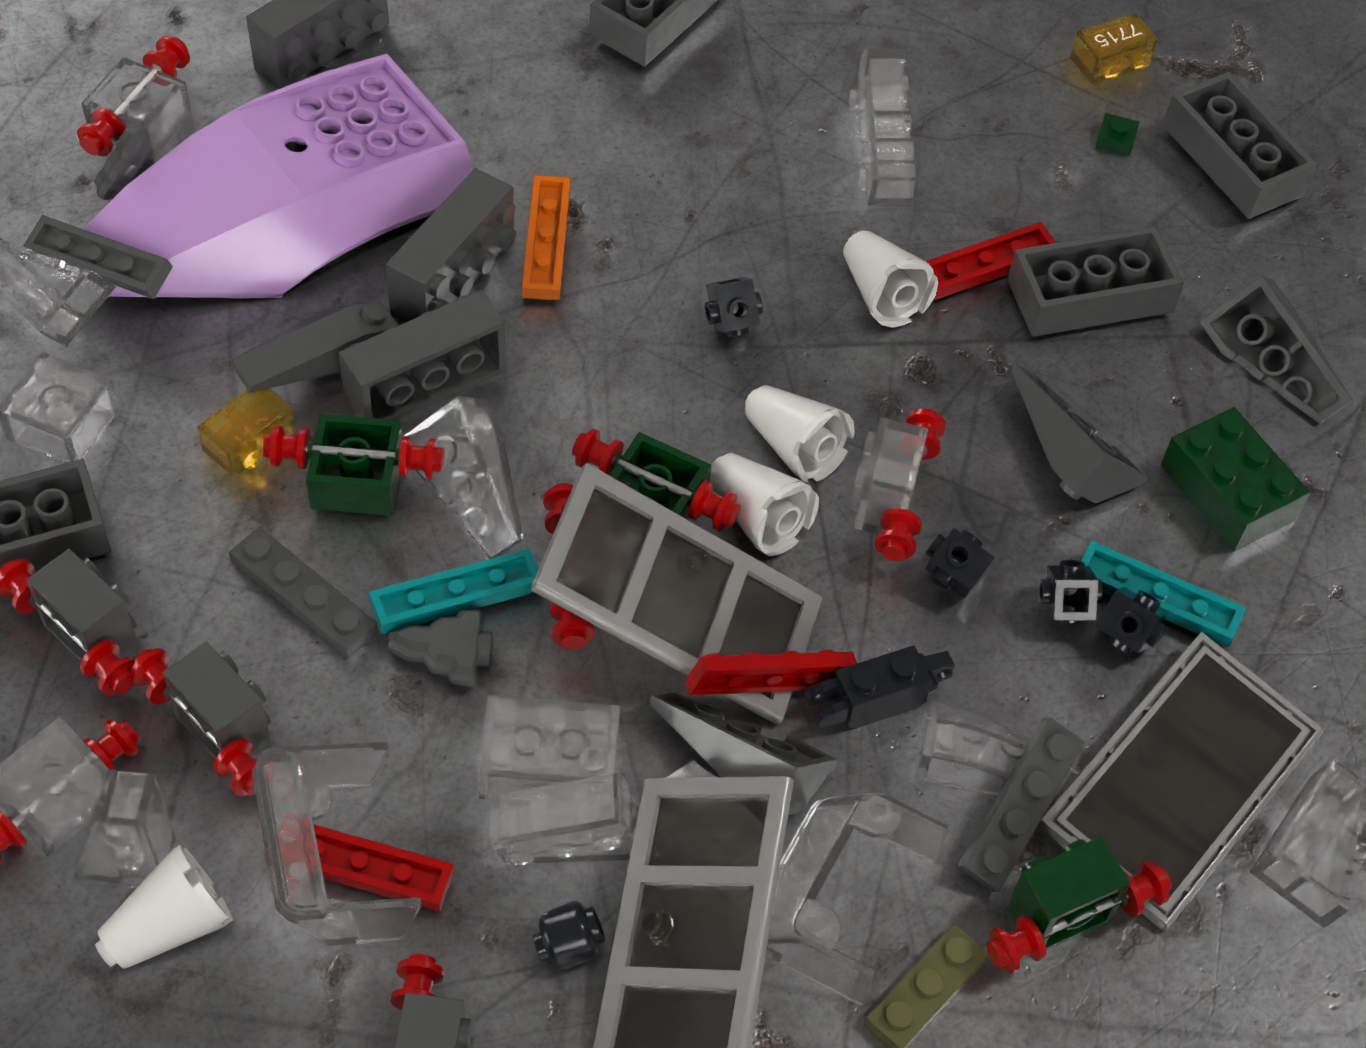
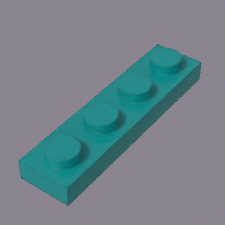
[1081,540,1246,648]
[369,548,539,635]

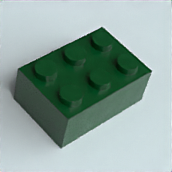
[1161,407,1310,552]

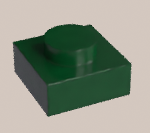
[1095,113,1140,156]

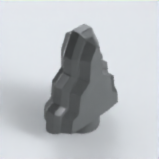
[94,127,155,200]
[387,609,493,687]

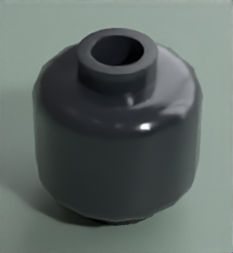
[533,901,605,970]

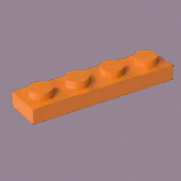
[522,175,571,300]

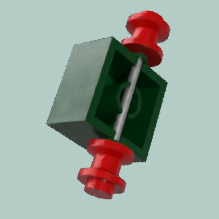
[263,414,445,516]
[572,428,741,552]
[986,836,1172,973]

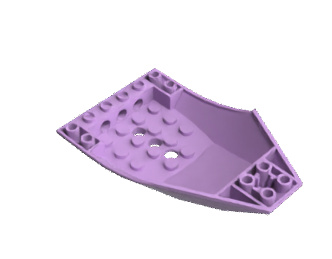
[84,53,474,298]

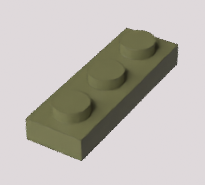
[864,923,989,1048]

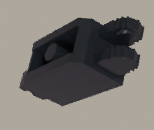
[803,645,955,729]

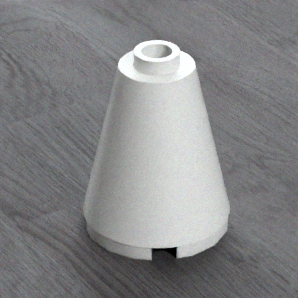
[843,231,939,328]
[745,385,855,483]
[710,453,819,556]
[95,844,234,969]

